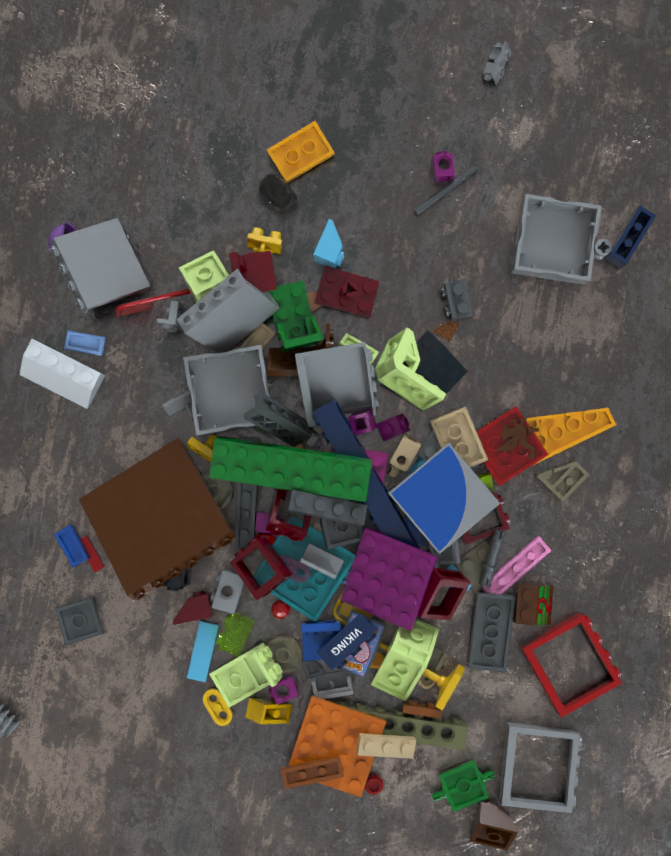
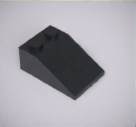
[403,330,468,394]

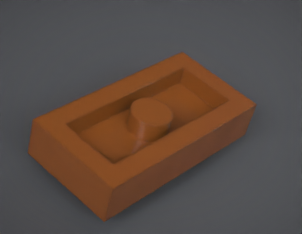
[401,699,442,718]

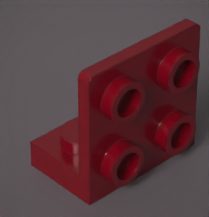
[229,251,277,292]

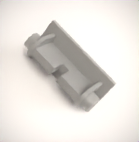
[483,41,511,85]

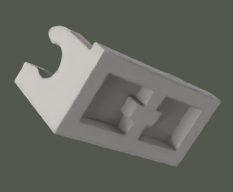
[312,670,353,699]

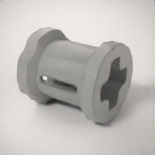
[594,239,612,260]

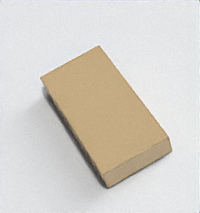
[240,323,276,351]

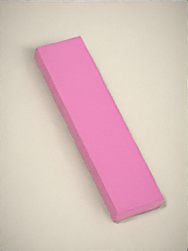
[481,536,552,594]

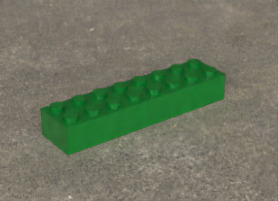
[210,436,373,502]

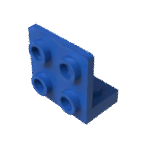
[301,620,341,661]

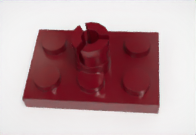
[315,266,379,318]

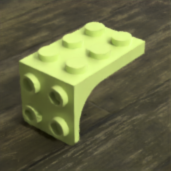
[209,643,282,708]

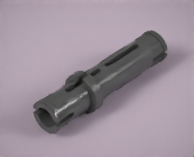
[479,528,506,587]

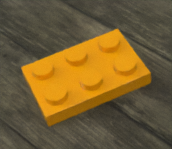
[267,121,335,184]

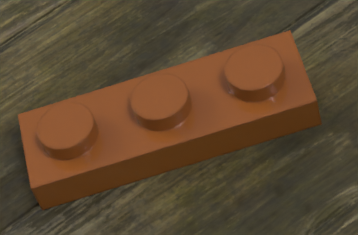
[281,755,344,789]

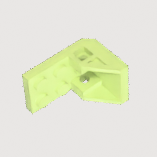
[179,250,229,303]
[374,328,446,411]
[371,619,439,701]

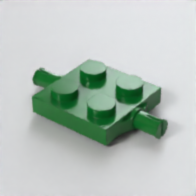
[431,759,496,812]

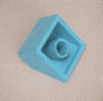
[313,219,344,269]

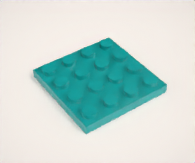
[254,515,356,622]

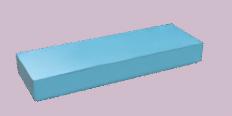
[187,620,219,682]

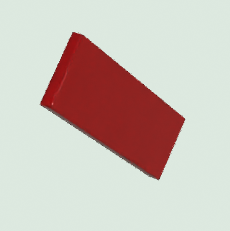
[81,536,105,573]

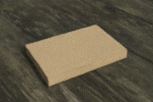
[430,406,488,467]

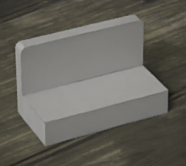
[300,543,344,579]

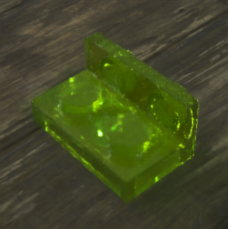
[216,613,255,656]

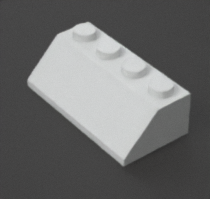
[20,339,105,409]

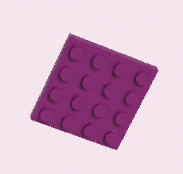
[341,528,438,631]

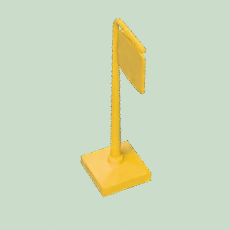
[333,590,465,710]

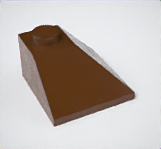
[470,802,518,851]

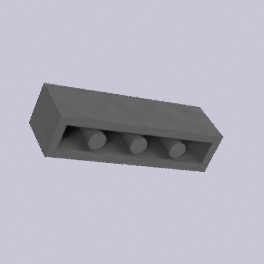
[283,490,367,526]

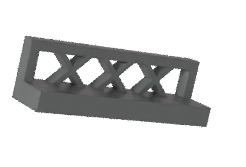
[244,392,312,447]

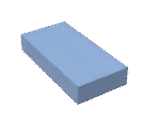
[64,330,106,356]

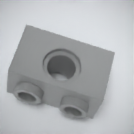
[210,569,244,614]

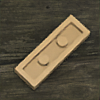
[355,733,416,759]

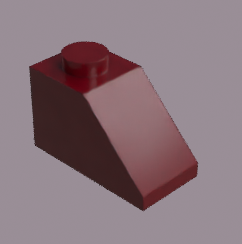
[173,590,214,625]

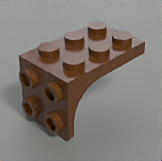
[267,324,334,377]

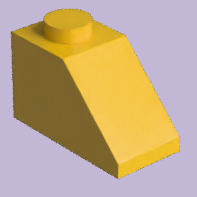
[245,698,293,724]

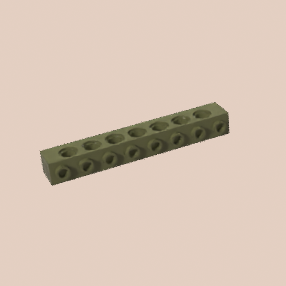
[324,699,468,751]

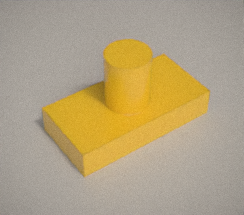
[187,434,217,463]

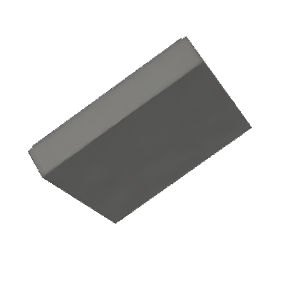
[55,596,104,645]

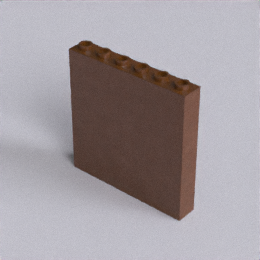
[79,438,236,600]

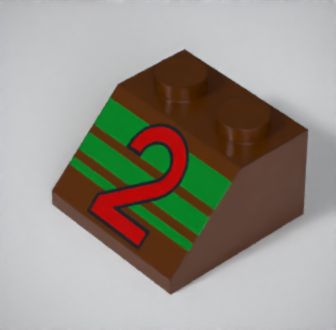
[513,582,553,625]

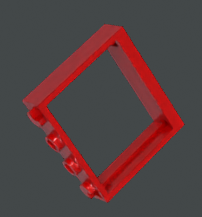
[520,612,622,718]

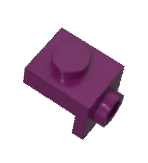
[377,413,410,441]

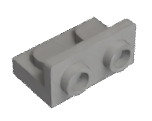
[157,301,186,333]

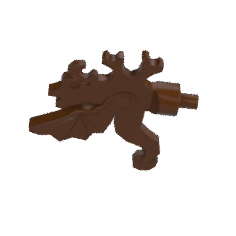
[497,417,539,459]

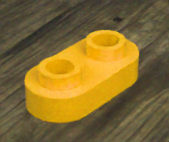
[203,688,233,726]

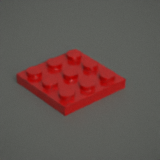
[477,406,549,486]

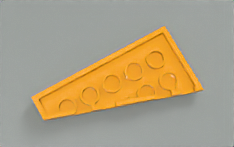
[487,408,616,466]

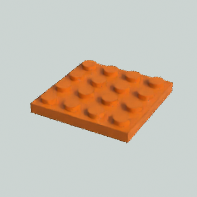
[288,695,386,797]

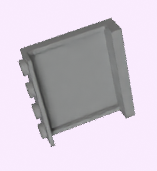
[50,218,150,315]
[177,269,280,353]
[295,342,379,427]

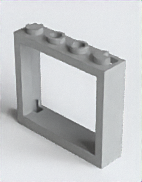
[499,722,582,813]

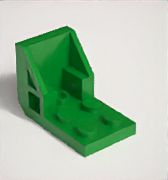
[267,280,323,352]

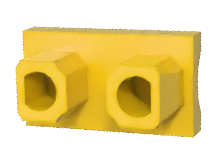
[247,227,282,255]

